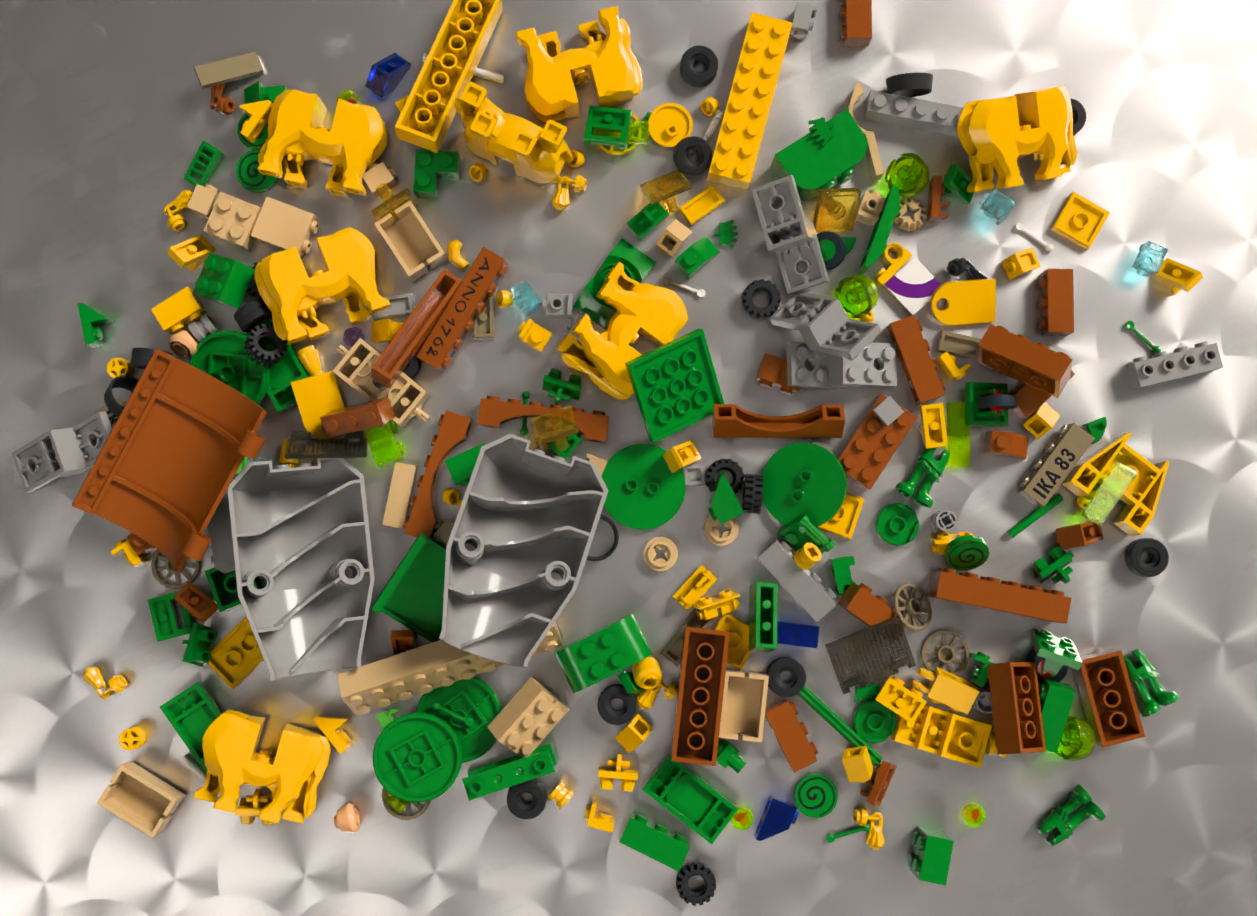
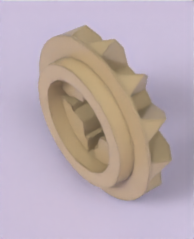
[894,197,927,231]
[704,515,739,546]
[643,537,678,571]

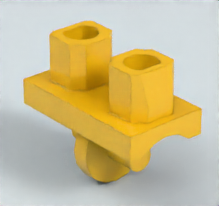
[598,754,638,791]
[235,789,274,825]

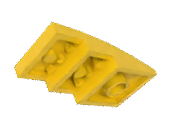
[891,704,992,768]

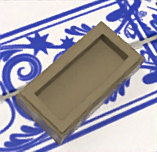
[936,330,981,361]

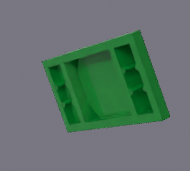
[857,185,900,276]
[573,239,656,330]
[245,319,310,413]
[160,682,222,774]
[642,754,738,844]

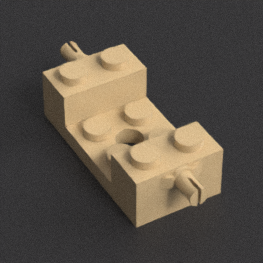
[333,338,431,428]

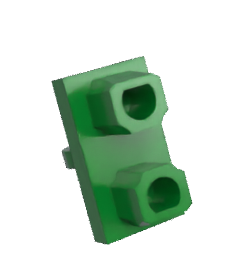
[627,198,669,240]
[542,368,582,405]
[1033,546,1074,584]
[182,623,218,667]

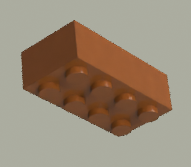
[978,324,1072,398]
[837,393,918,490]
[1073,649,1145,747]
[987,662,1046,754]

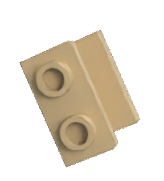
[250,196,319,258]

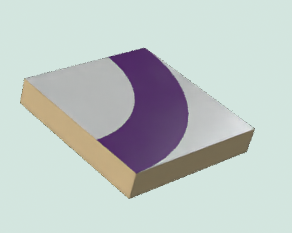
[883,257,941,316]

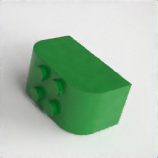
[770,109,867,201]
[554,612,652,693]

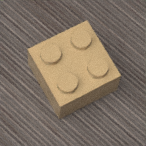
[203,192,261,252]

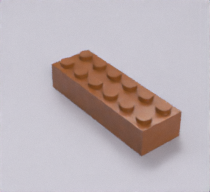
[926,568,1071,624]
[670,626,730,766]

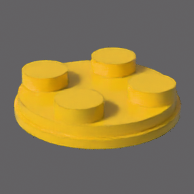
[648,103,693,147]

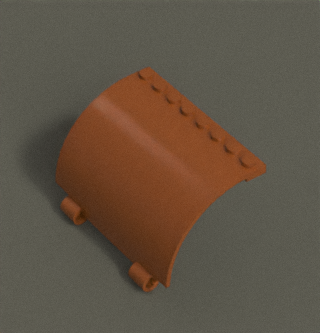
[72,348,267,573]

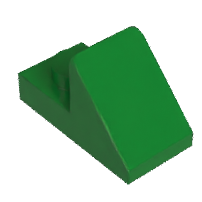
[244,81,287,104]
[942,164,974,204]
[77,303,114,348]

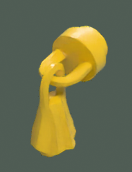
[551,175,587,211]
[164,190,193,232]
[83,667,127,699]
[636,680,678,710]
[853,808,885,850]

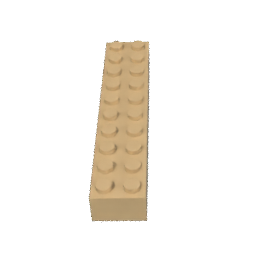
[337,621,563,715]

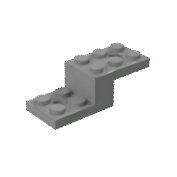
[751,175,829,295]
[769,292,882,360]
[786,342,897,389]
[12,411,112,493]

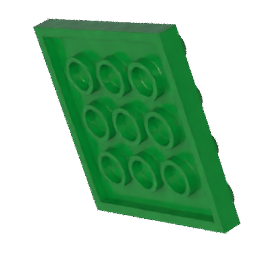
[625,329,724,443]

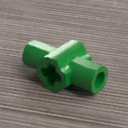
[716,739,746,774]

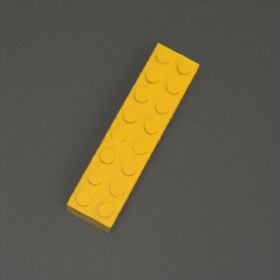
[395,0,503,153]
[707,12,792,190]

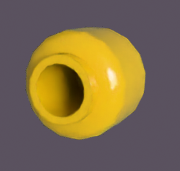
[632,657,662,690]

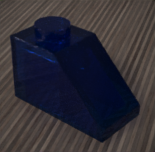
[365,53,412,98]
[754,794,798,841]

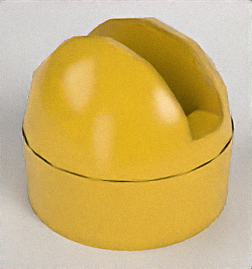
[700,97,719,116]
[568,150,585,167]
[469,163,488,182]
[496,290,514,308]
[442,488,460,505]

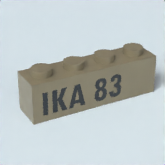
[1017,423,1095,508]

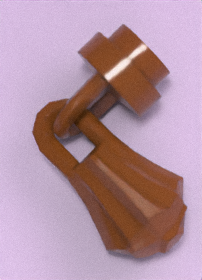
[210,83,235,115]

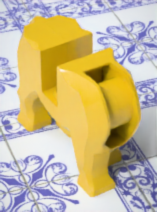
[515,6,643,123]
[454,81,573,184]
[957,85,1077,192]
[257,90,387,197]
[254,227,391,345]
[555,262,688,400]
[193,709,331,823]

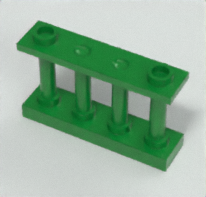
[462,743,557,801]

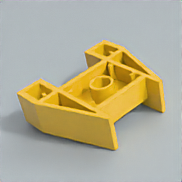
[1062,432,1169,536]

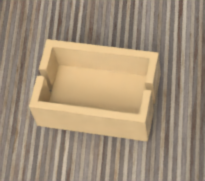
[374,201,448,282]
[719,669,769,743]
[488,677,569,758]
[97,761,186,838]

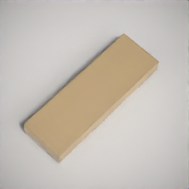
[382,462,417,529]

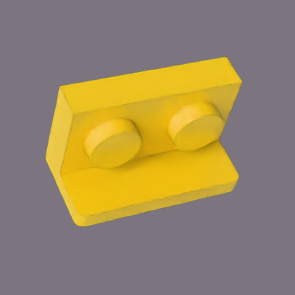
[875,676,927,724]

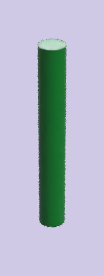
[1007,493,1064,538]

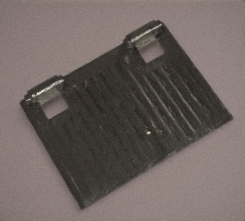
[284,430,367,459]
[825,615,916,694]

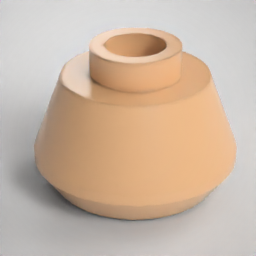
[169,330,198,358]
[334,803,360,833]

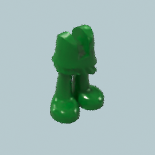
[895,447,950,508]
[1123,648,1179,717]
[1037,784,1106,846]

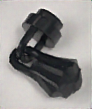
[947,257,987,280]

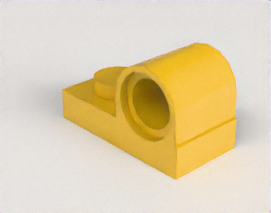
[873,242,912,289]

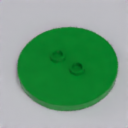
[189,330,270,404]
[762,442,847,527]
[601,444,686,530]
[416,677,502,763]
[373,712,462,802]

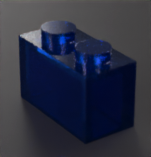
[777,620,820,648]

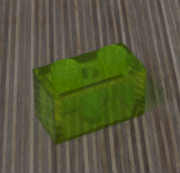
[364,420,406,468]

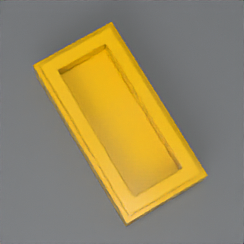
[678,184,725,227]

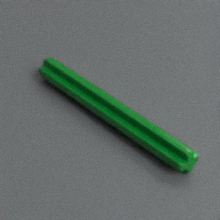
[797,686,883,766]

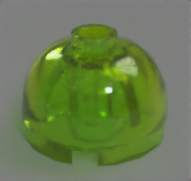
[885,153,930,198]
[835,274,879,319]
[1056,716,1096,761]

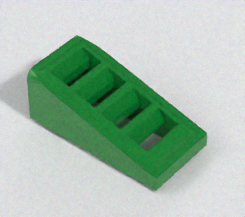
[183,141,225,187]

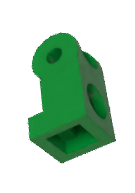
[829,555,855,596]

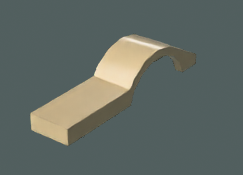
[847,82,884,181]

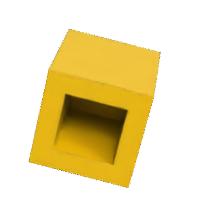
[842,746,874,783]

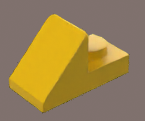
[239,100,273,143]
[167,234,216,271]
[1152,258,1203,295]
[371,319,405,344]
[918,403,948,449]
[663,440,701,473]
[313,714,352,754]

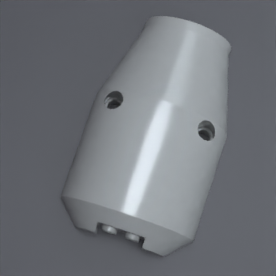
[439,434,608,668]
[227,455,375,681]

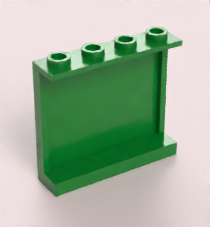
[372,532,446,643]

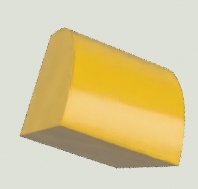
[1023,402,1060,439]
[614,714,653,753]

